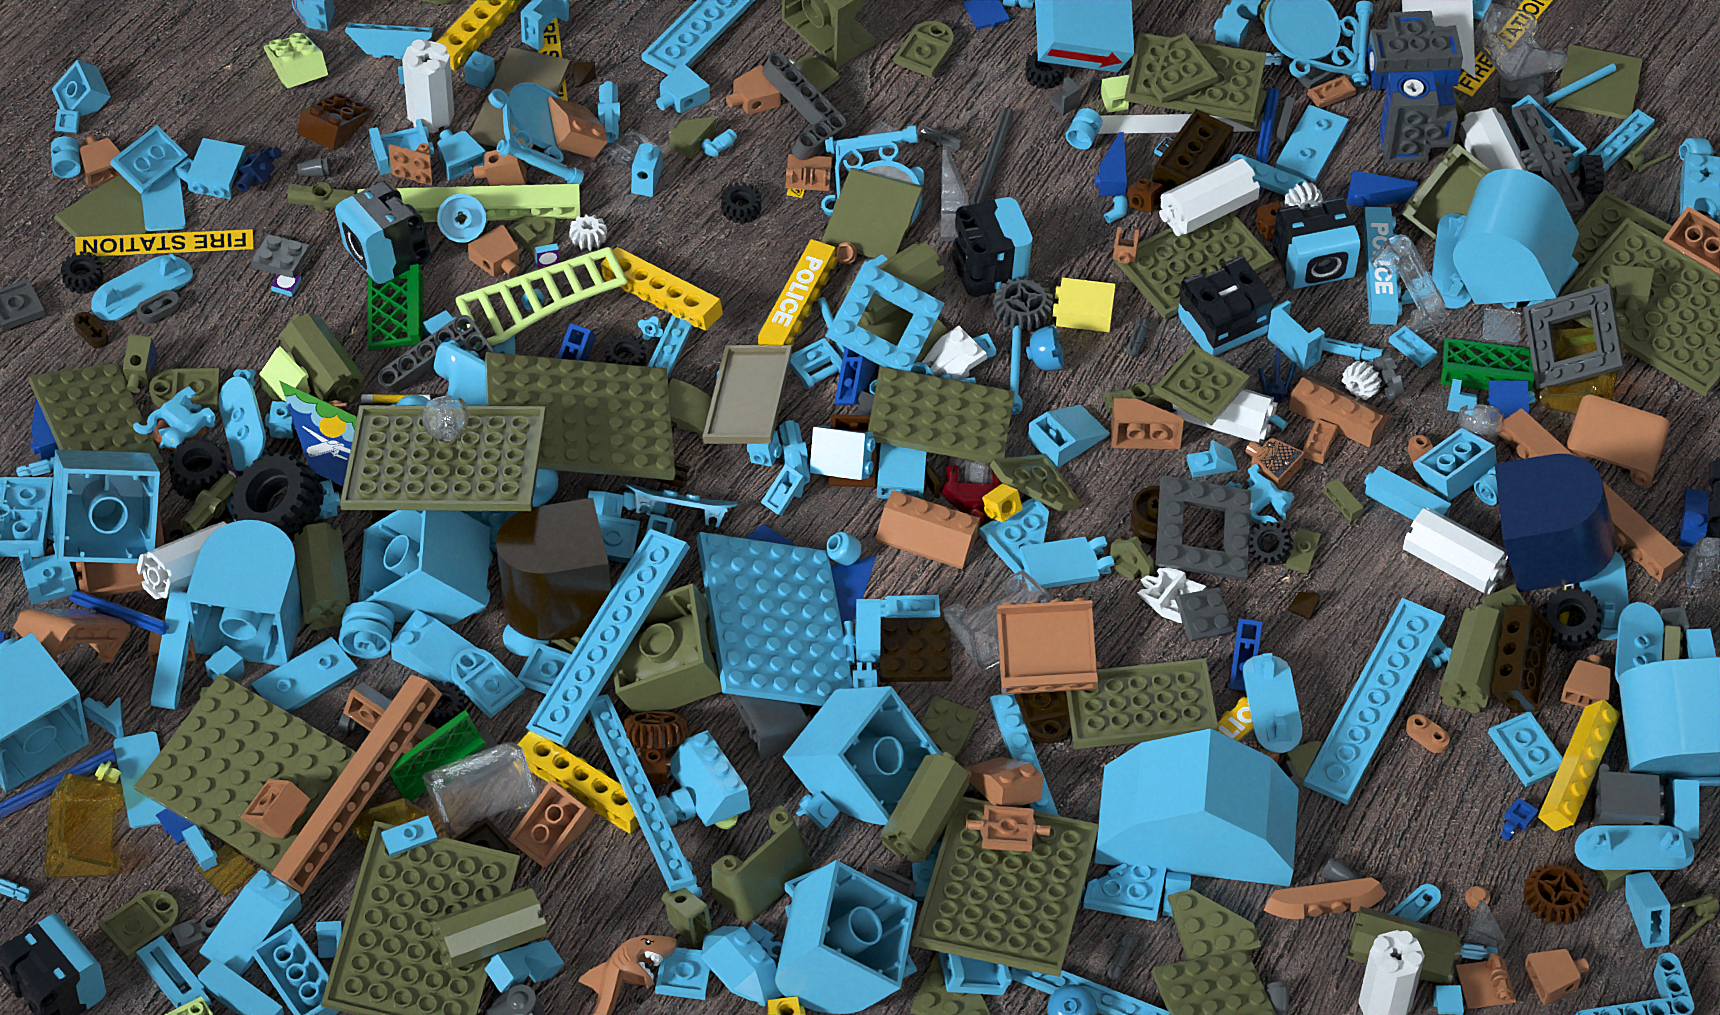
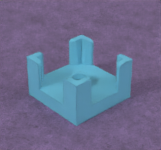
[18,543,77,605]

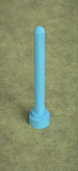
[1010,325,1023,414]

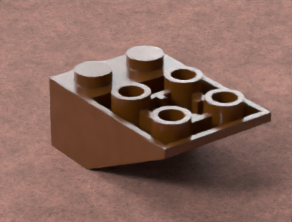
[297,93,373,150]
[829,414,876,488]

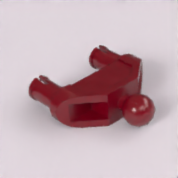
[942,465,1006,525]

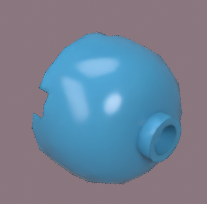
[1026,325,1064,371]
[1047,984,1098,1015]

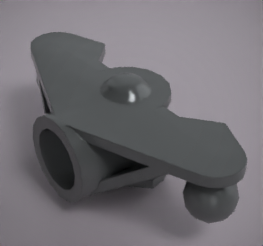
[486,980,545,1015]

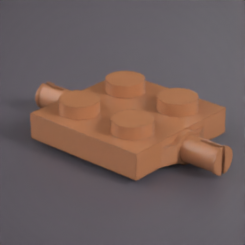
[966,805,1050,852]

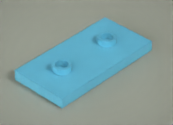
[1275,105,1349,183]
[251,637,358,713]

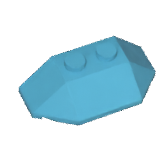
[345,22,434,59]
[701,926,784,1007]

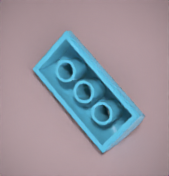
[250,923,339,1015]

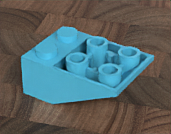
[1028,404,1110,469]

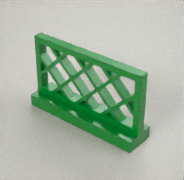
[367,264,424,351]
[1440,338,1534,391]
[388,710,487,804]

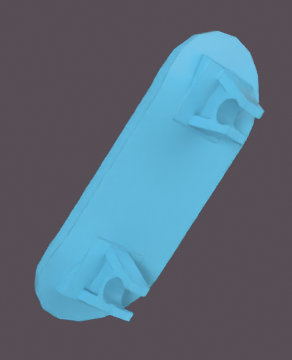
[1431,213,1471,309]
[91,253,193,321]
[218,377,267,472]
[626,483,738,527]
[1579,551,1629,641]
[1615,602,1664,684]
[1243,653,1302,753]
[1575,825,1695,870]

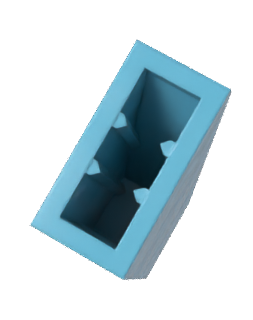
[1666,779,1699,842]
[1625,871,1670,949]

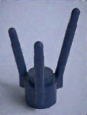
[1258,348,1296,402]

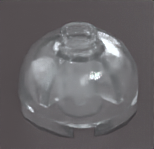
[421,396,469,441]
[1458,404,1505,442]

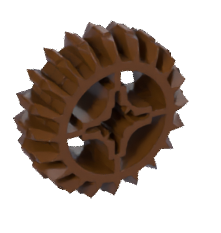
[623,710,688,749]
[1523,861,1591,925]

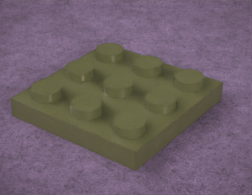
[1154,344,1250,426]

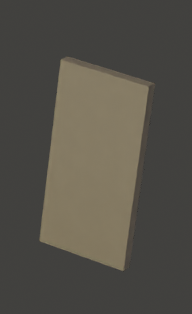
[470,47,571,151]
[703,345,793,444]

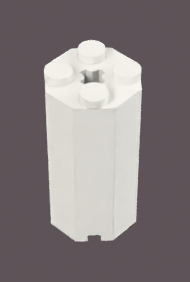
[402,40,455,133]
[1459,108,1528,171]
[1159,158,1260,236]
[1173,389,1278,443]
[1403,507,1509,595]
[137,522,227,599]
[1358,930,1425,1015]

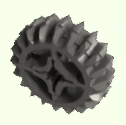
[993,277,1054,332]

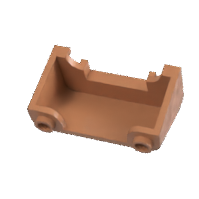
[1565,395,1670,488]
[13,608,130,663]

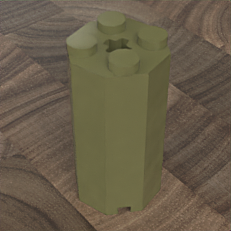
[846,242,945,326]
[278,313,365,404]
[294,523,351,630]
[1439,605,1503,713]
[881,752,972,863]
[430,886,547,970]
[1347,906,1461,985]

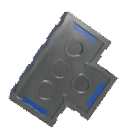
[1366,10,1463,90]
[1379,71,1458,164]

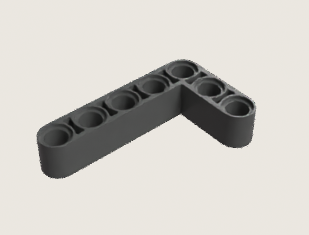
[762,52,846,160]
[378,315,496,393]

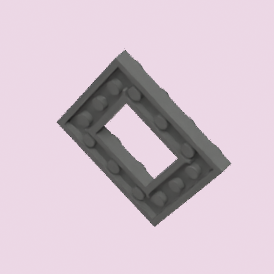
[1523,283,1625,392]
[1155,475,1251,581]

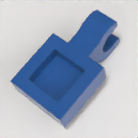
[1500,797,1539,841]

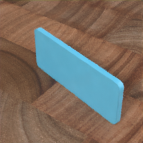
[141,169,186,231]
[113,731,166,828]

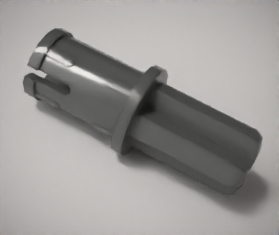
[920,125,964,151]

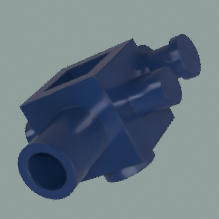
[236,147,282,192]

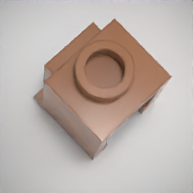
[1113,227,1140,264]

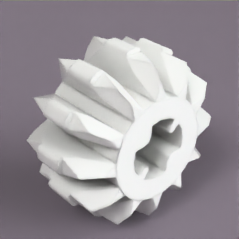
[1285,182,1323,209]
[569,214,607,251]
[1342,361,1382,400]

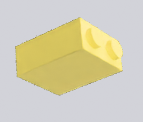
[1052,278,1115,332]

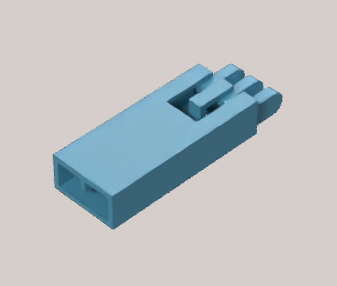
[136,936,212,1009]

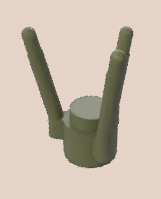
[1621,128,1673,173]
[1670,893,1719,944]

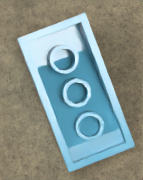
[390,609,477,696]
[199,869,302,976]

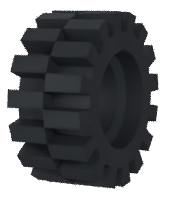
[1025,51,1065,89]
[1578,155,1604,195]
[721,182,761,224]
[61,251,103,294]
[605,334,646,366]
[1248,521,1293,565]
[425,682,465,728]

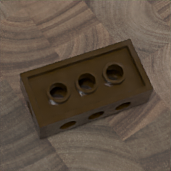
[1152,109,1234,190]
[1491,605,1552,713]

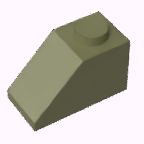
[669,116,716,160]

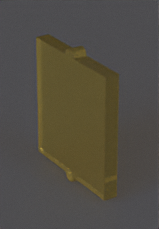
[196,844,256,897]

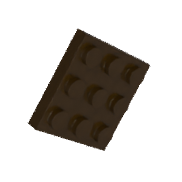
[879,617,952,682]

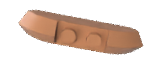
[1264,877,1386,919]

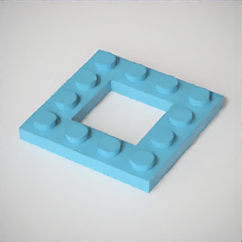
[825,261,945,372]

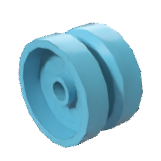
[437,194,487,243]
[339,602,395,659]

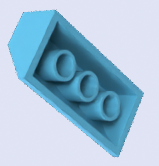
[668,730,750,827]

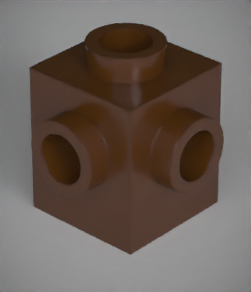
[1127,178,1163,213]
[1256,201,1282,240]
[638,748,671,785]

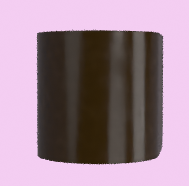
[496,498,611,641]

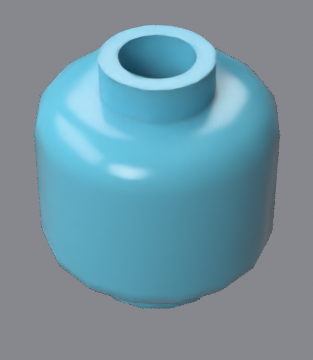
[1679,138,1713,161]
[827,531,862,566]

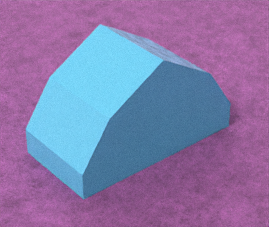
[1094,728,1299,886]

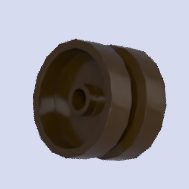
[1130,485,1160,545]

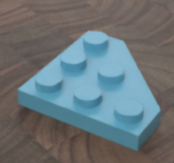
[979,498,1049,580]
[1083,863,1167,921]

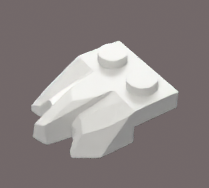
[922,326,987,380]
[1137,568,1207,624]

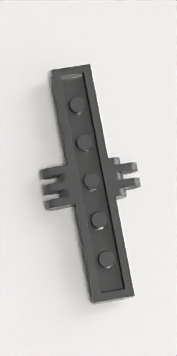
[1512,103,1585,212]

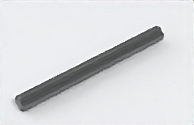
[971,108,1013,205]

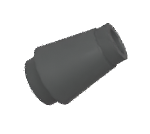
[297,156,331,177]
[1321,857,1360,882]
[1266,982,1290,1015]

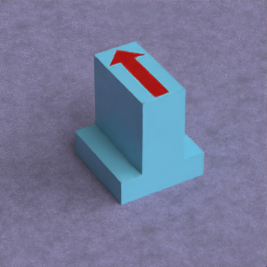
[1027,0,1134,73]

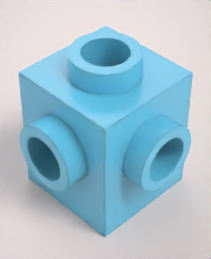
[265,401,296,439]
[747,431,782,466]
[315,480,341,520]

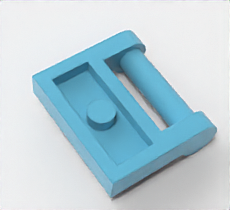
[790,338,842,390]

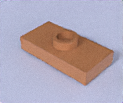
[1307,75,1356,108]
[1303,419,1338,464]

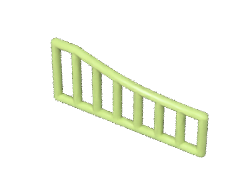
[455,247,627,348]

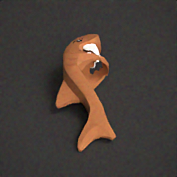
[579,935,677,1015]

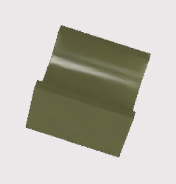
[782,0,876,69]
[613,583,722,714]

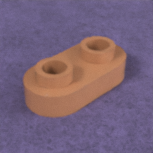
[1408,435,1433,474]
[1406,714,1450,753]

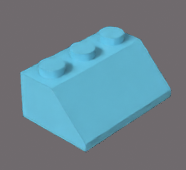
[1413,428,1497,502]

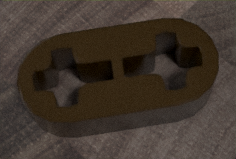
[74,312,109,348]

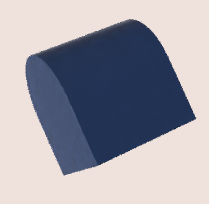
[1495,454,1617,593]

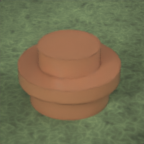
[835,242,857,265]
[1465,886,1490,910]

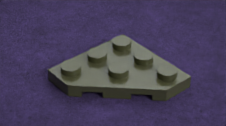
[1151,33,1218,104]
[990,454,1081,511]
[1167,889,1261,960]
[911,951,990,1015]

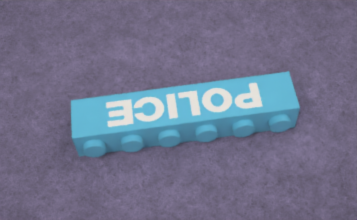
[1362,207,1402,325]

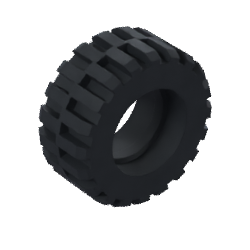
[231,452,324,542]

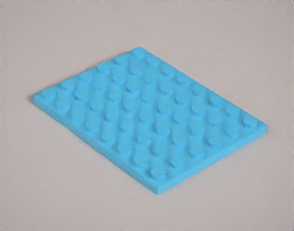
[696,532,853,706]

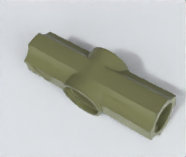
[287,182,356,211]
[1104,382,1169,413]
[180,473,237,534]

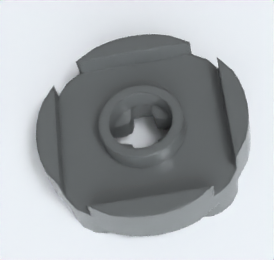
[1373,354,1404,401]

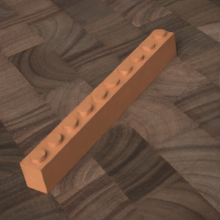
[1499,408,1684,582]
[271,675,442,895]

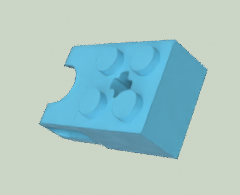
[1680,153,1720,224]

